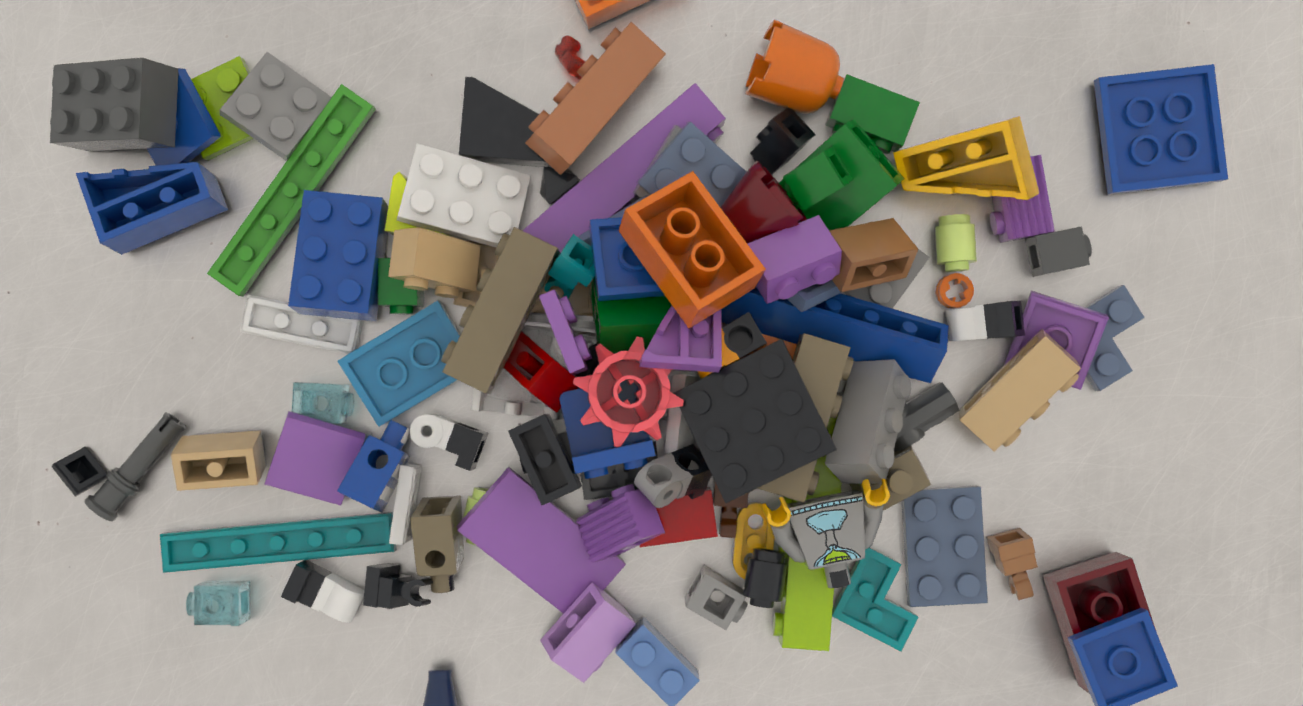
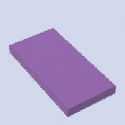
[456,467,626,614]

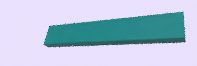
[160,512,397,573]

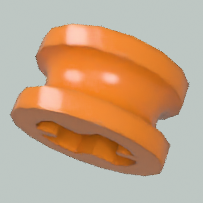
[935,273,974,309]

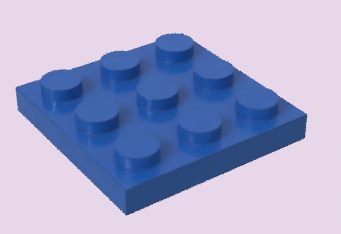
[1094,64,1228,195]

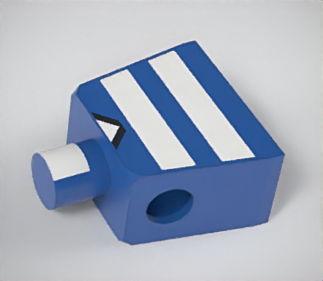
[337,420,410,513]

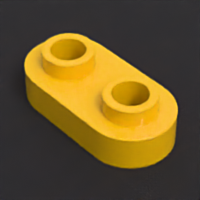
[732,502,774,579]

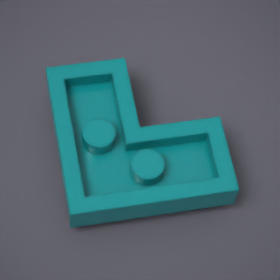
[832,547,919,652]

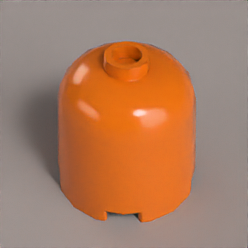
[745,19,844,114]

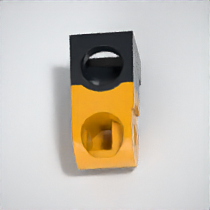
[697,312,767,379]

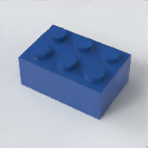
[288,190,388,322]

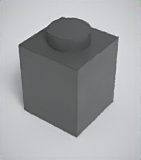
[1025,226,1092,277]

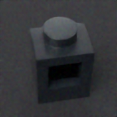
[750,107,816,175]

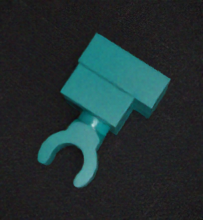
[544,234,595,299]

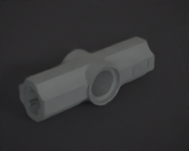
[894,382,960,452]

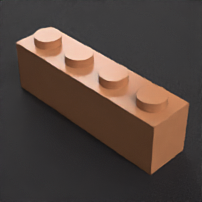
[525,22,666,175]

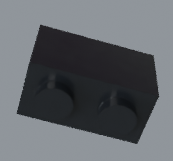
[508,414,582,505]

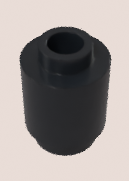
[743,548,787,608]

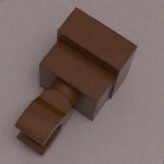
[713,478,750,538]

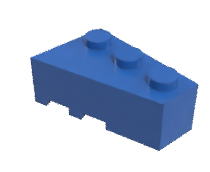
[76,162,228,255]

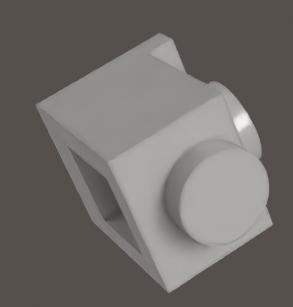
[685,565,748,630]

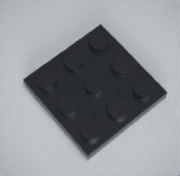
[673,339,837,503]

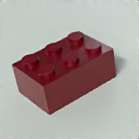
[1043,552,1156,694]

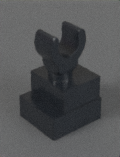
[363,563,433,609]

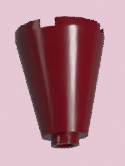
[720,160,807,244]

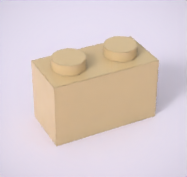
[388,227,481,298]
[171,430,266,491]

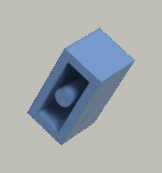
[615,616,700,706]

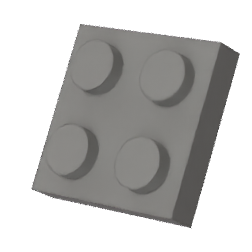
[220,52,332,161]

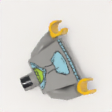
[762,479,890,588]

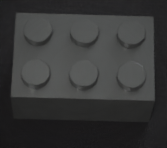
[50,58,178,151]

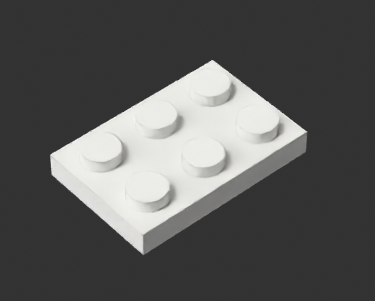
[397,143,531,247]

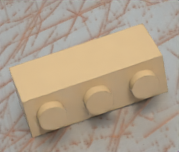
[958,329,1081,452]

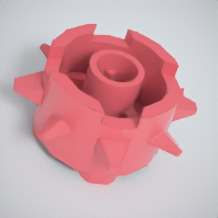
[573,337,684,447]

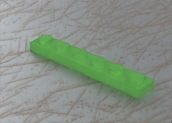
[207,84,376,297]

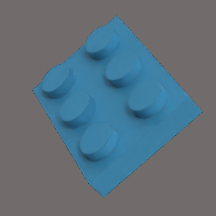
[337,300,461,427]

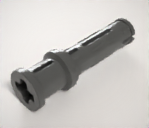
[84,412,186,522]

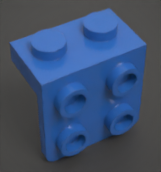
[560,381,656,479]

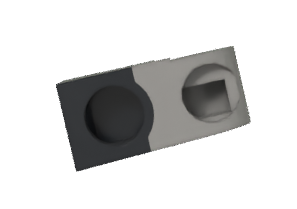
[634,444,712,508]

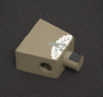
[849,445,931,510]
[410,496,464,593]

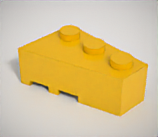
[893,116,1039,200]

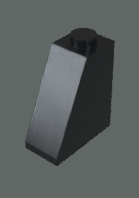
[459,77,551,167]

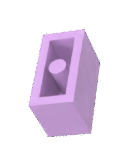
[540,582,636,683]

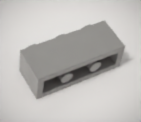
[825,359,911,484]

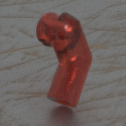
[555,35,585,81]

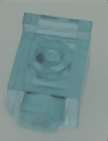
[292,382,354,424]
[186,581,251,626]

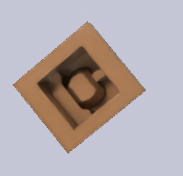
[987,528,1038,600]

